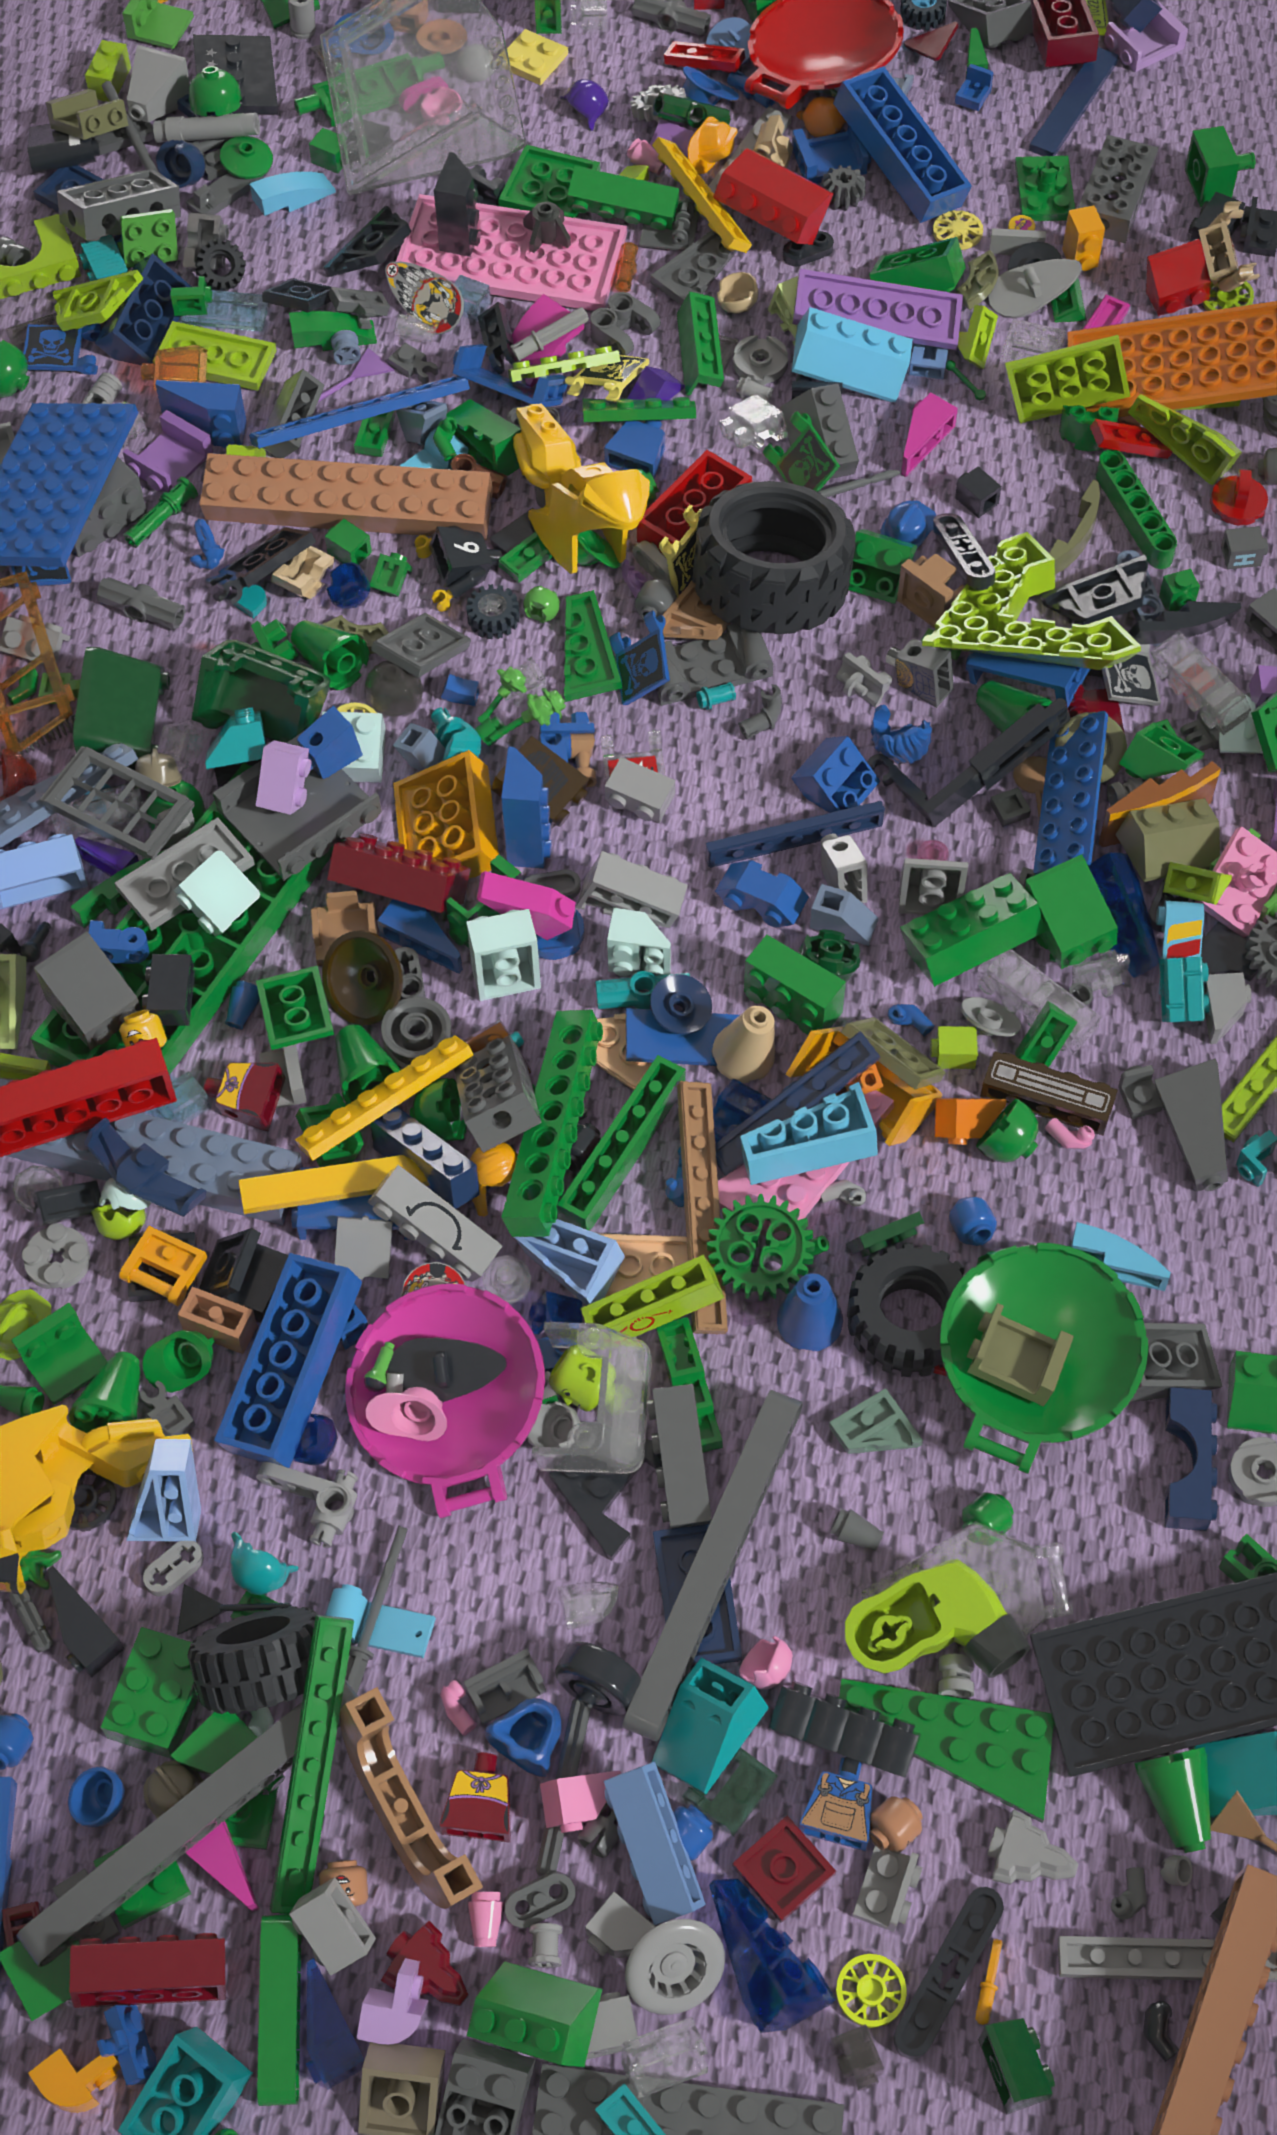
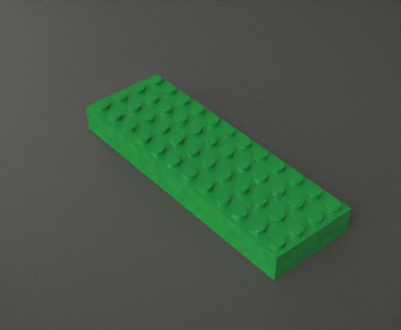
[30,763,344,1075]

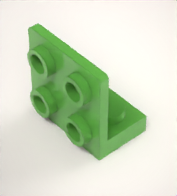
[122,0,194,49]
[117,209,178,268]

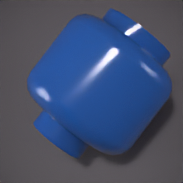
[949,1197,997,1246]
[0,1713,34,1770]
[673,1804,713,1861]

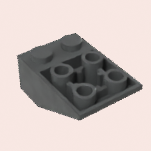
[435,2038,536,2135]

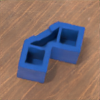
[715,860,809,928]

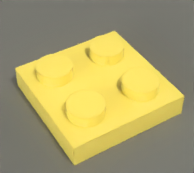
[497,29,568,85]

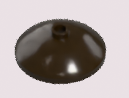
[322,930,403,1025]

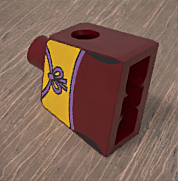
[204,1063,286,1131]
[440,1752,511,1843]

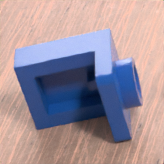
[955,64,993,112]

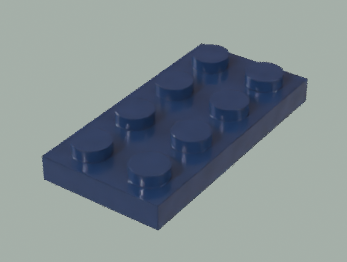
[653,1524,742,1668]

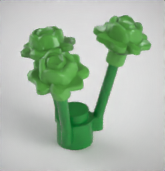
[475,666,566,747]

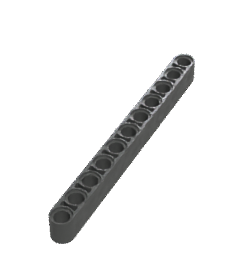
[622,1390,803,1742]
[16,1679,359,1968]

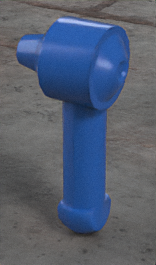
[665,1146,684,1207]

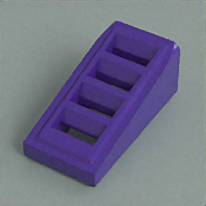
[75,837,139,877]

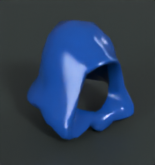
[485,1698,562,1777]

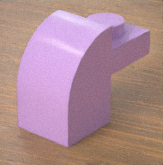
[357,1958,429,2045]

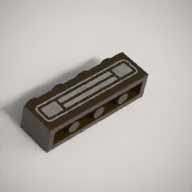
[980,1051,1118,1136]

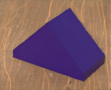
[627,366,685,400]

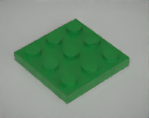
[498,145,600,218]

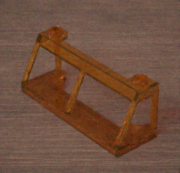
[0,571,75,755]

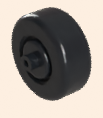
[555,1642,641,1716]

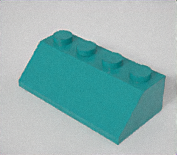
[205,707,267,769]

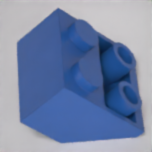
[791,736,880,813]

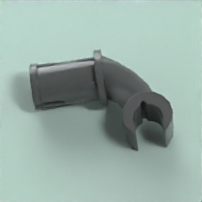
[738,684,782,740]

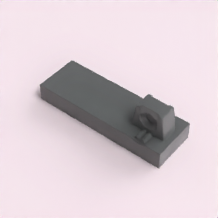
[186,172,264,215]

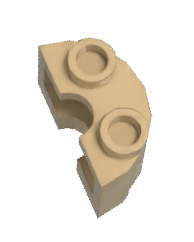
[753,115,793,168]
[271,546,334,599]

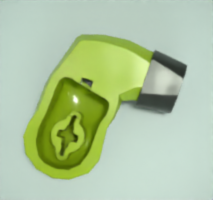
[845,1559,1030,1678]

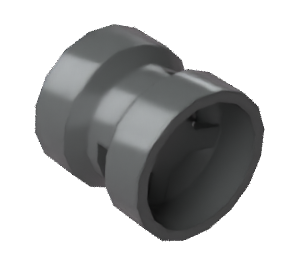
[0,236,31,266]

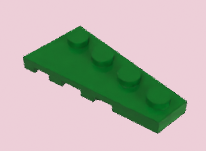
[564,590,622,702]

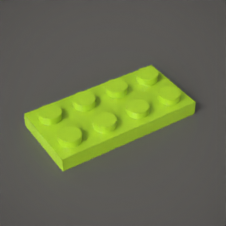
[153,321,277,391]

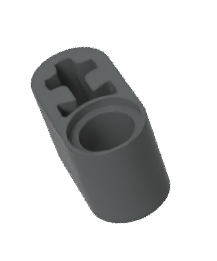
[395,947,426,1001]

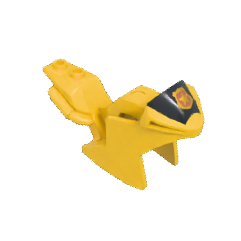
[0,1405,193,1594]

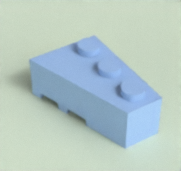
[515,1219,625,1306]
[127,1439,201,1542]

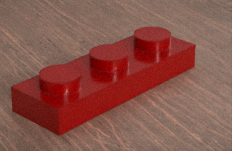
[664,41,746,73]
[1090,419,1173,459]

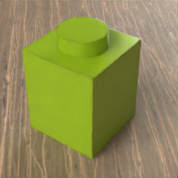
[930,1026,978,1069]

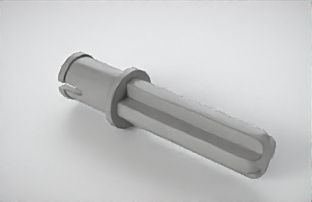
[510,307,589,362]

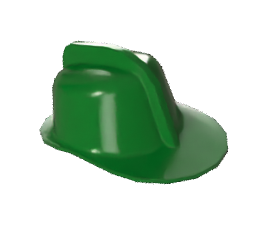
[577,530,622,568]
[143,1330,215,1393]

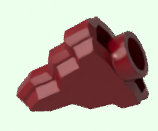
[381,1920,469,2006]

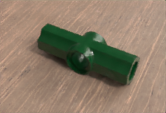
[652,92,731,128]

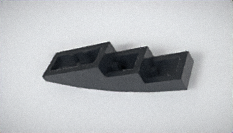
[1128,601,1241,645]

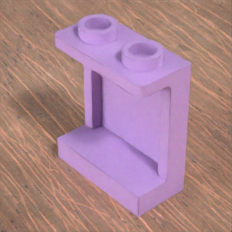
[1104,0,1188,72]

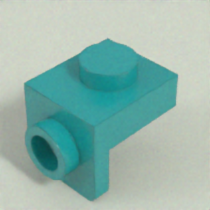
[1236,1130,1277,1187]

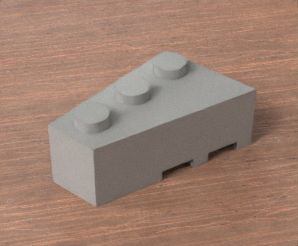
[576,851,688,928]

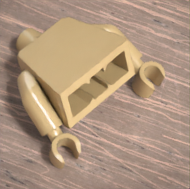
[1198,201,1259,292]

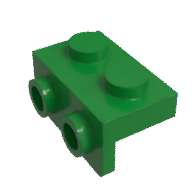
[295,1093,363,1167]

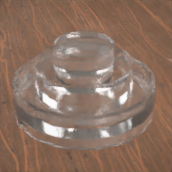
[482,1255,532,1304]

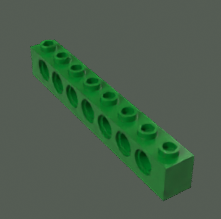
[501,1009,603,1237]

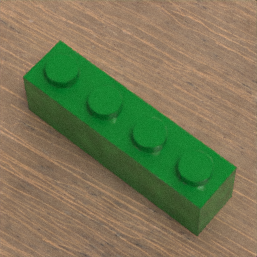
[567,166,679,230]

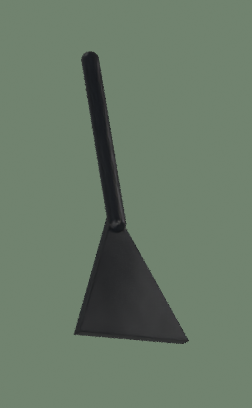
[177,1584,292,1635]

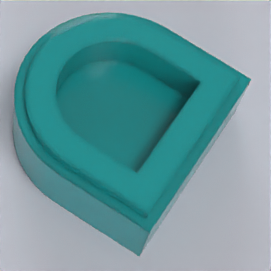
[234,585,267,619]

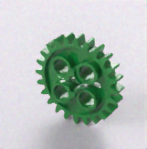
[707,1194,815,1301]

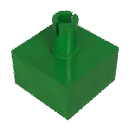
[1185,126,1256,207]

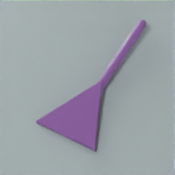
[318,348,394,402]

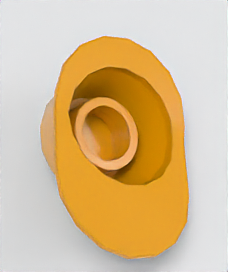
[688,117,738,174]

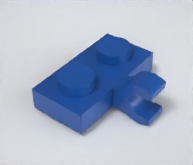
[97,2005,157,2085]

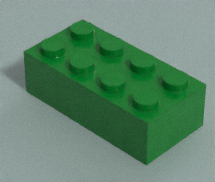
[900,873,1046,987]

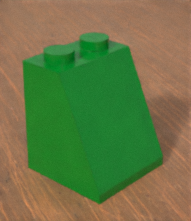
[1026,854,1118,969]

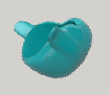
[230,1532,299,1595]

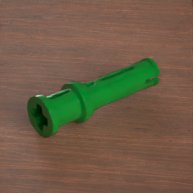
[123,476,198,548]

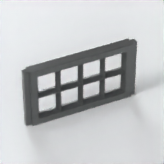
[39,746,195,860]

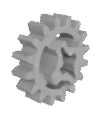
[630,84,686,122]

